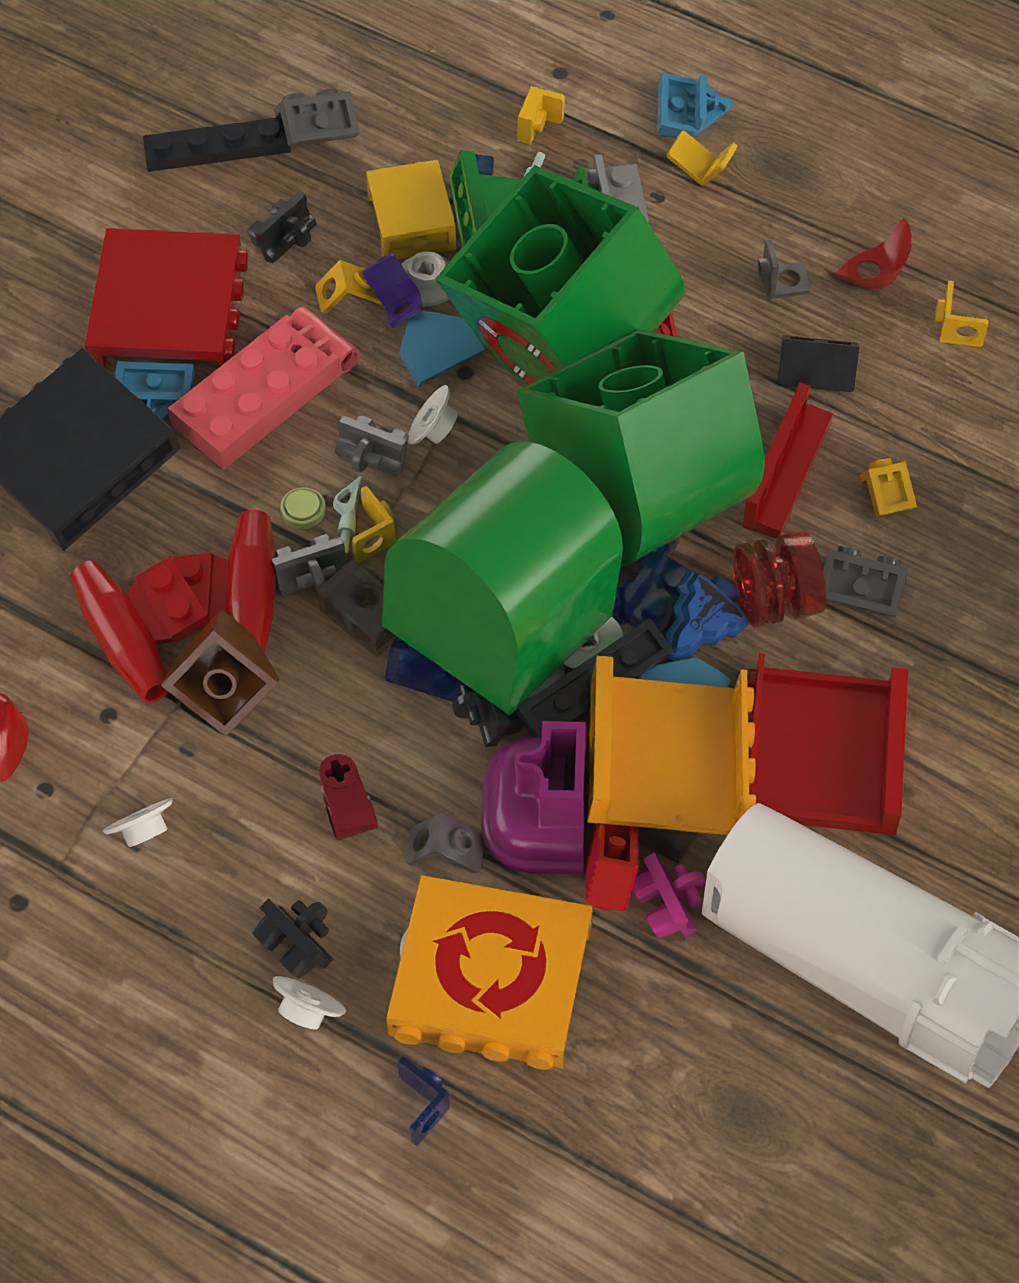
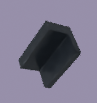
[778,335,860,392]

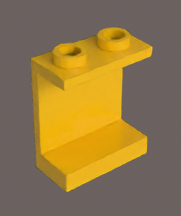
[366,160,456,259]

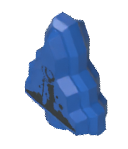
[664,569,750,662]

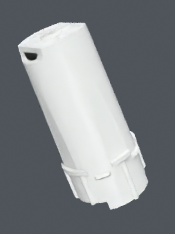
[701,803,1019,1088]

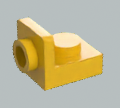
[517,86,565,145]
[859,458,917,518]

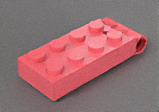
[168,307,360,470]

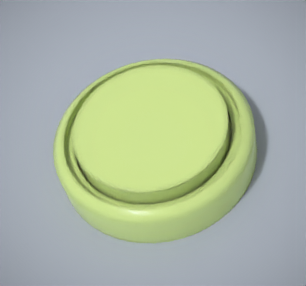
[280,487,326,529]

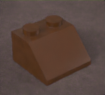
[161,609,280,736]

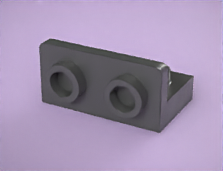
[274,88,360,146]
[817,546,908,618]

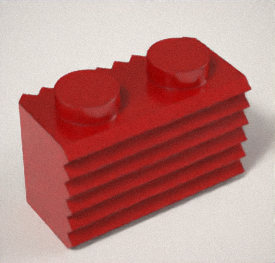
[585,823,639,911]

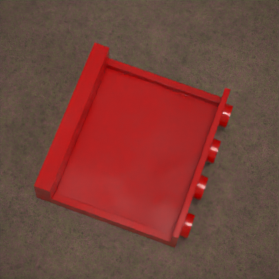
[85,228,248,368]
[747,653,909,835]

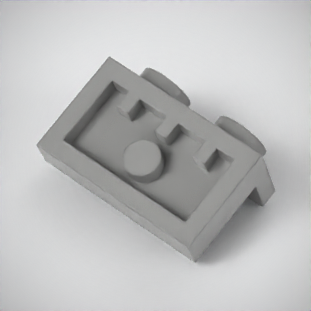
[588,154,649,222]

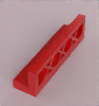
[742,382,833,540]

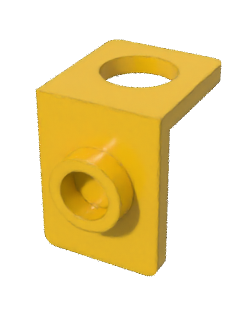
[667,131,738,187]
[315,260,382,314]
[934,280,988,347]
[352,486,396,563]

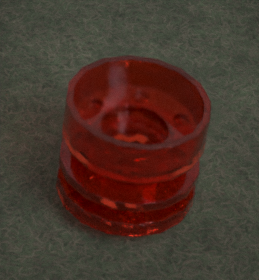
[734,531,826,628]

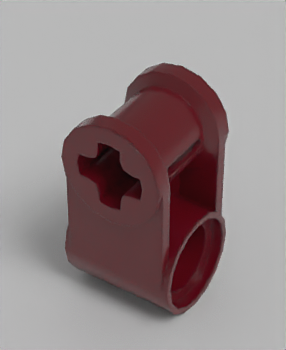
[319,754,378,841]

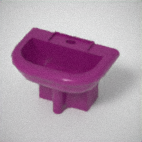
[481,721,588,875]

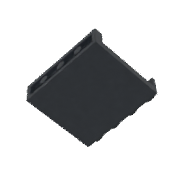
[0,348,181,551]

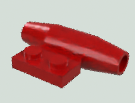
[173,510,276,653]
[70,556,210,703]

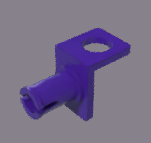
[363,254,423,328]

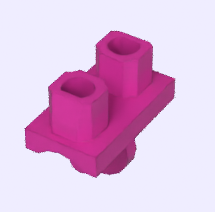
[633,853,706,938]

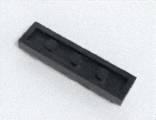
[142,117,291,172]
[515,618,674,738]

